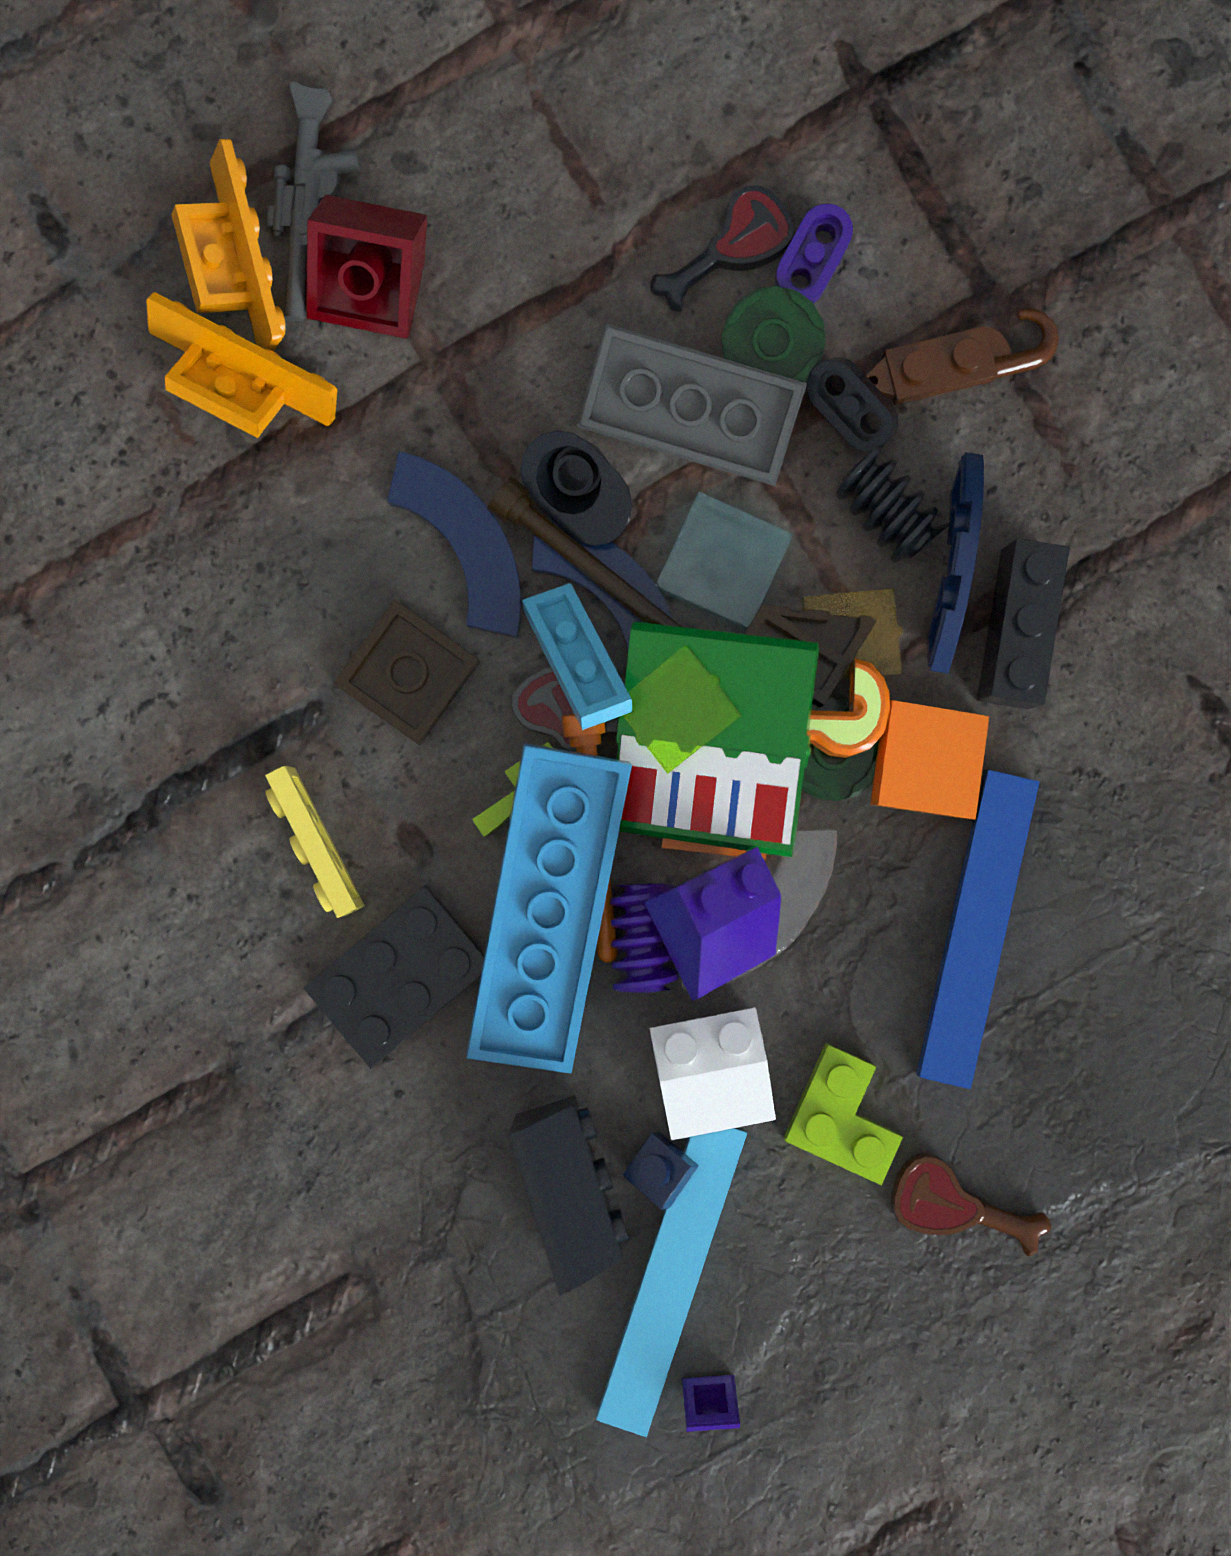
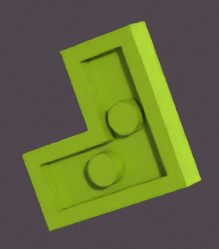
[783,1042,903,1186]

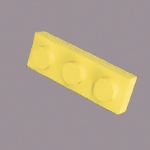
[265,766,365,918]

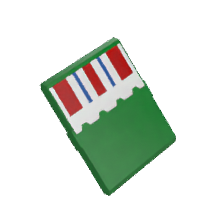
[616,622,819,858]

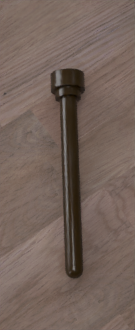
[487,477,682,627]

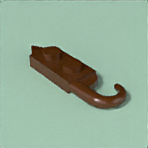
[866,308,1059,405]

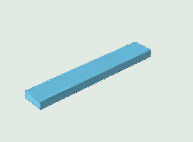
[596,1127,747,1437]

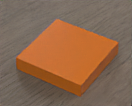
[870,700,989,820]

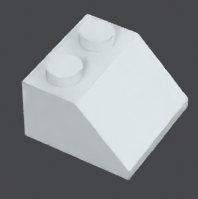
[650,1008,776,1140]

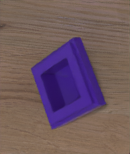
[682,1375,740,1432]

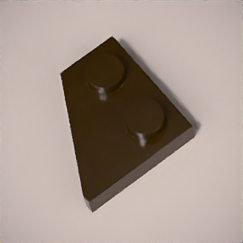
[744,604,877,708]

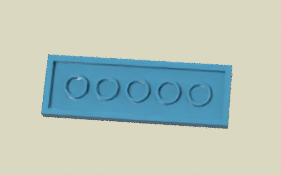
[466,743,632,1074]

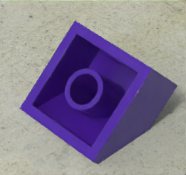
[644,847,782,1001]

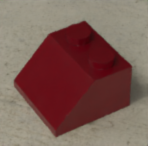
[307,194,427,339]

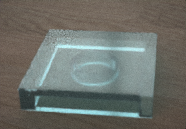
[655,491,793,630]

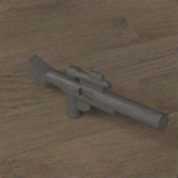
[265,81,361,323]

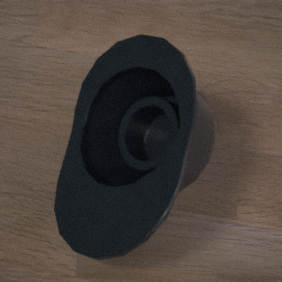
[521,430,632,546]

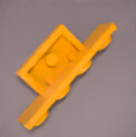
[171,139,285,351]
[146,292,338,438]

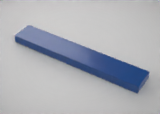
[916,770,1040,1089]

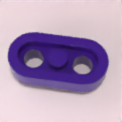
[774,204,853,304]

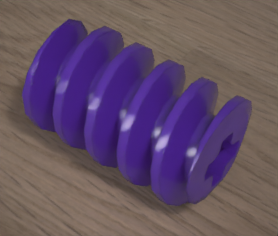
[610,883,679,993]

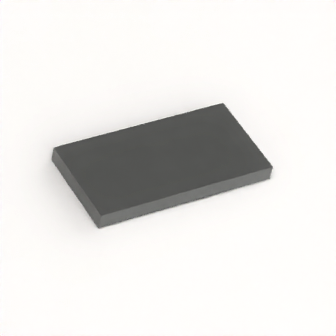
[577,323,807,486]

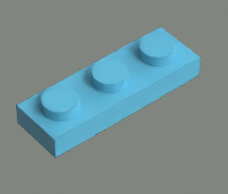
[522,583,632,730]

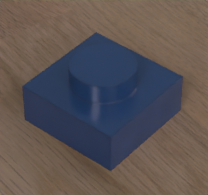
[623,1132,699,1210]

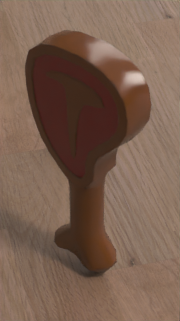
[891,1153,1052,1257]

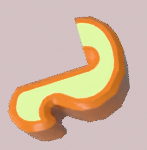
[809,658,890,758]

